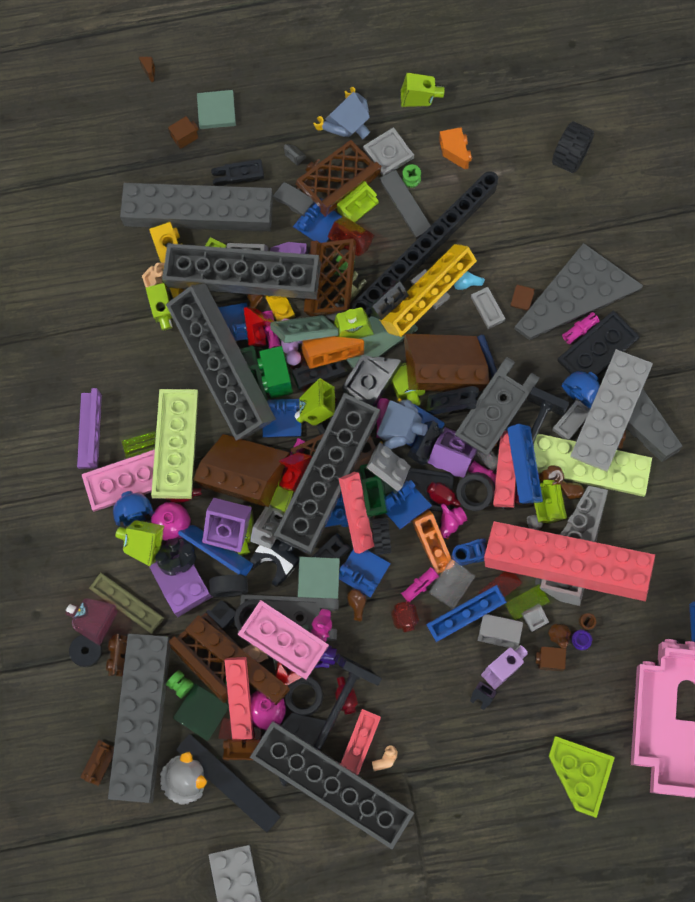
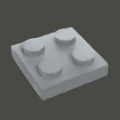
[363,127,414,176]
[367,443,410,491]

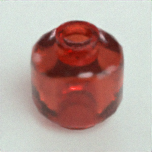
[391,601,419,632]

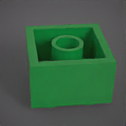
[257,346,293,399]

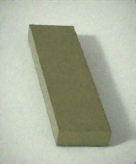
[89,572,164,635]

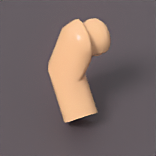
[372,745,398,771]

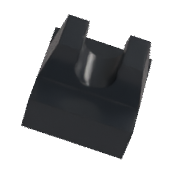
[470,681,497,710]

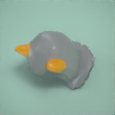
[160,752,207,805]

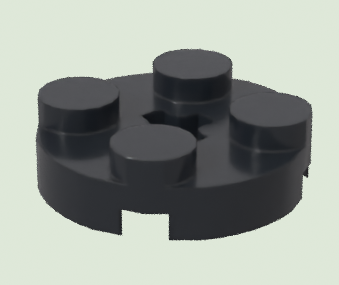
[155,538,196,576]

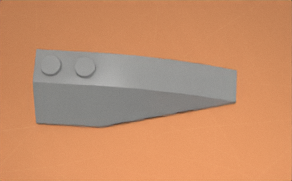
[540,486,608,606]

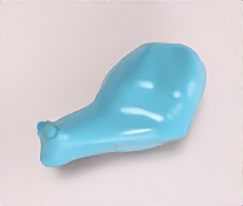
[454,271,485,290]

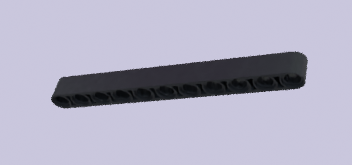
[352,171,498,317]

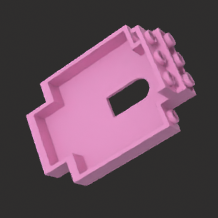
[631,639,695,798]

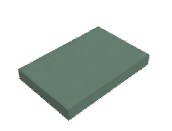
[270,315,339,343]

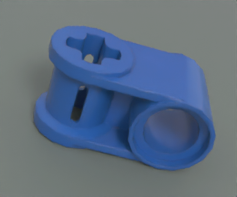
[451,538,486,566]

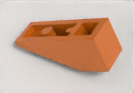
[302,336,364,369]
[412,509,454,574]

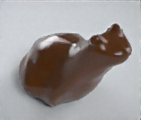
[247,294,264,309]
[538,465,565,486]
[560,480,585,499]
[347,589,366,622]
[548,624,571,649]

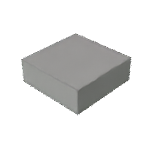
[522,604,549,632]

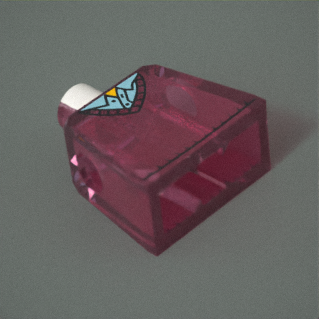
[65,598,118,645]

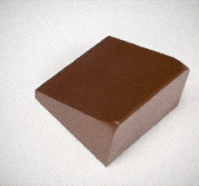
[139,57,155,82]
[510,285,534,311]

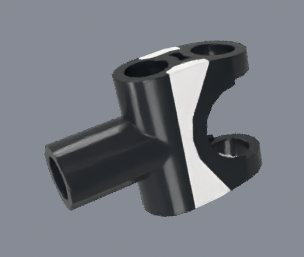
[250,540,299,587]

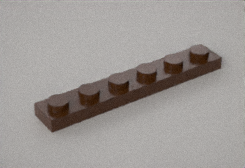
[185,615,290,705]

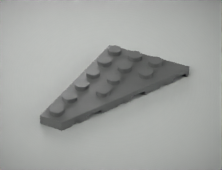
[514,243,643,340]

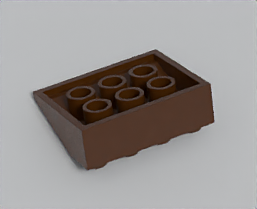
[404,334,489,391]
[193,434,290,508]

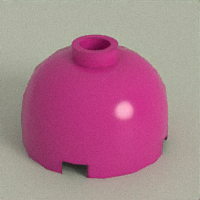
[151,502,191,541]
[250,690,286,730]

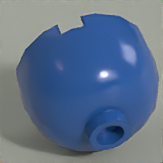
[562,371,600,409]
[113,491,154,526]

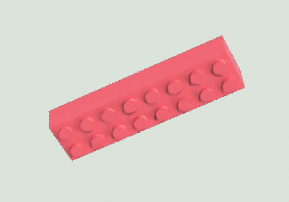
[484,521,655,601]

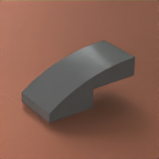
[273,182,315,217]

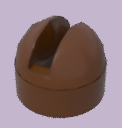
[579,613,596,629]

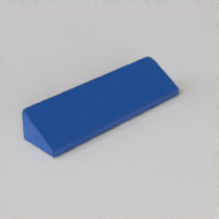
[507,424,543,503]
[178,525,253,576]
[426,585,507,642]

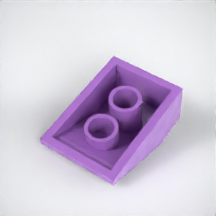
[149,554,212,617]

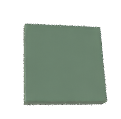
[197,90,236,129]
[297,557,340,599]

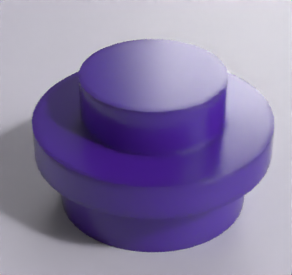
[571,630,592,650]

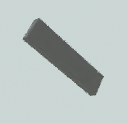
[379,169,431,240]

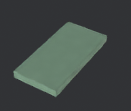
[345,316,418,369]

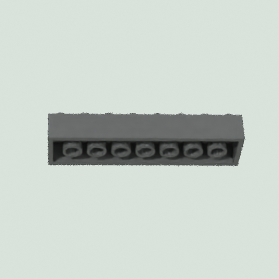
[120,183,273,232]
[162,243,321,299]
[166,283,276,440]
[274,393,380,555]
[108,634,171,803]
[250,721,414,849]

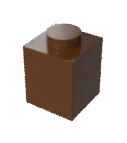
[168,116,199,149]
[535,647,566,672]

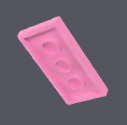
[81,450,155,512]
[238,600,329,680]

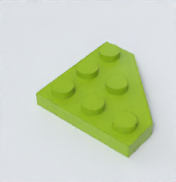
[548,736,615,818]

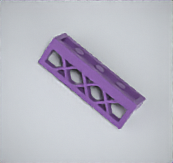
[77,388,102,469]

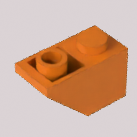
[439,127,472,169]

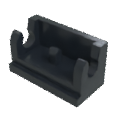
[365,280,409,320]
[407,421,445,465]

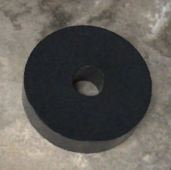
[69,634,103,667]

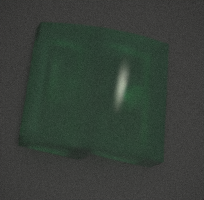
[173,684,229,741]

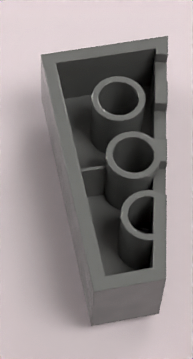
[626,389,682,462]

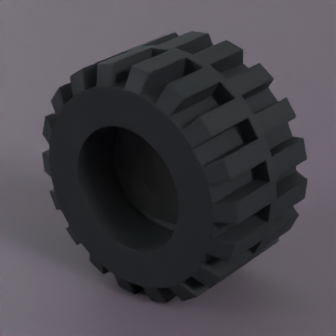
[552,121,594,174]

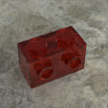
[328,216,375,256]

